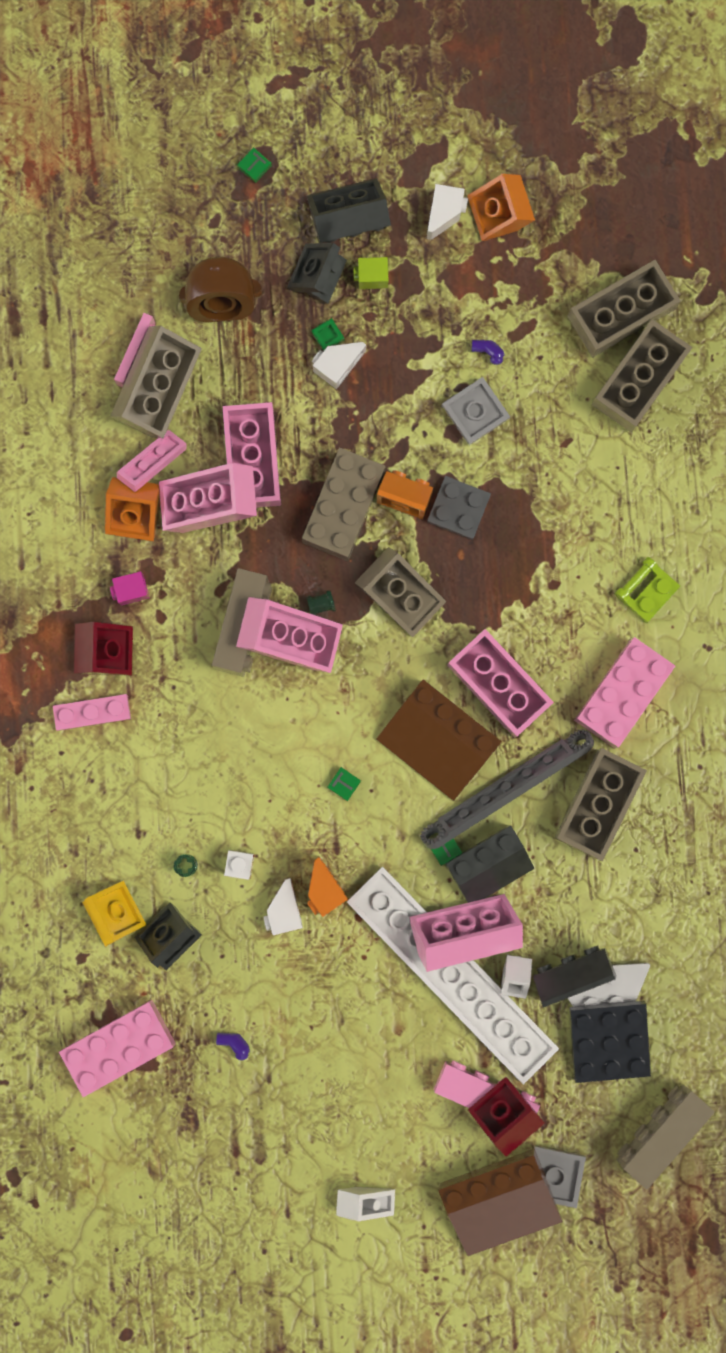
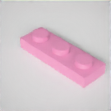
[114,313,156,388]
[117,430,187,492]
[53,694,131,731]

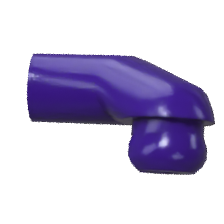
[471,340,505,365]
[216,1032,250,1061]

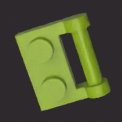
[614,557,681,624]

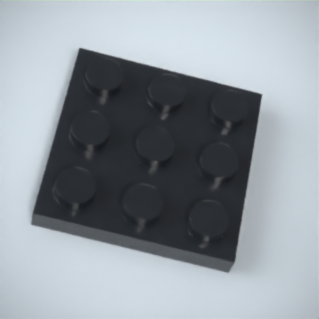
[569,1001,651,1083]

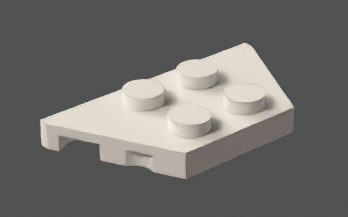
[568,963,650,1007]

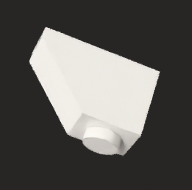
[427,184,468,240]
[312,342,366,389]
[264,878,303,935]
[336,1187,395,1221]

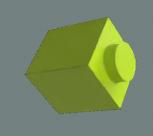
[353,257,388,289]

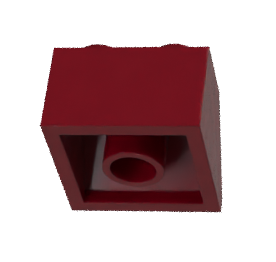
[74,622,133,676]
[468,1077,545,1157]

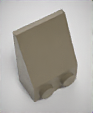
[355,547,446,637]

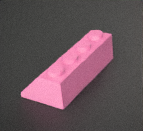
[410,894,523,972]

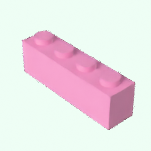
[433,1060,540,1112]

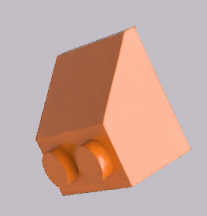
[467,174,535,241]
[376,470,433,520]
[105,477,160,541]
[307,857,348,917]

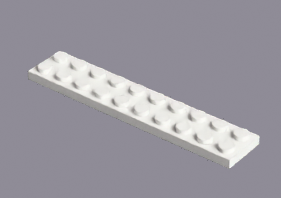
[347,867,559,1085]

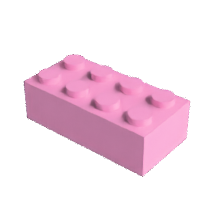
[223,402,281,508]
[159,463,257,533]
[236,597,343,673]
[447,629,554,738]
[574,637,675,749]
[59,1000,176,1097]

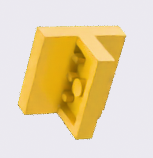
[82,880,146,947]

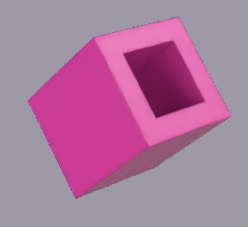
[110,571,150,606]

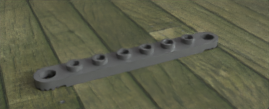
[420,729,594,849]

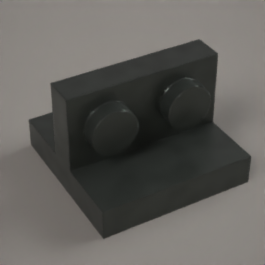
[287,243,347,304]
[134,902,202,970]

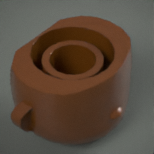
[179,257,262,323]

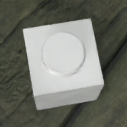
[224,850,255,880]
[501,955,532,999]

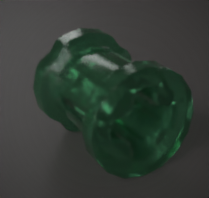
[306,590,336,616]
[173,854,198,877]

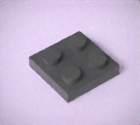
[427,476,491,540]

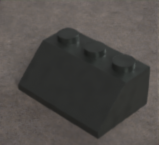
[307,178,391,243]
[445,825,535,903]
[533,945,617,1008]

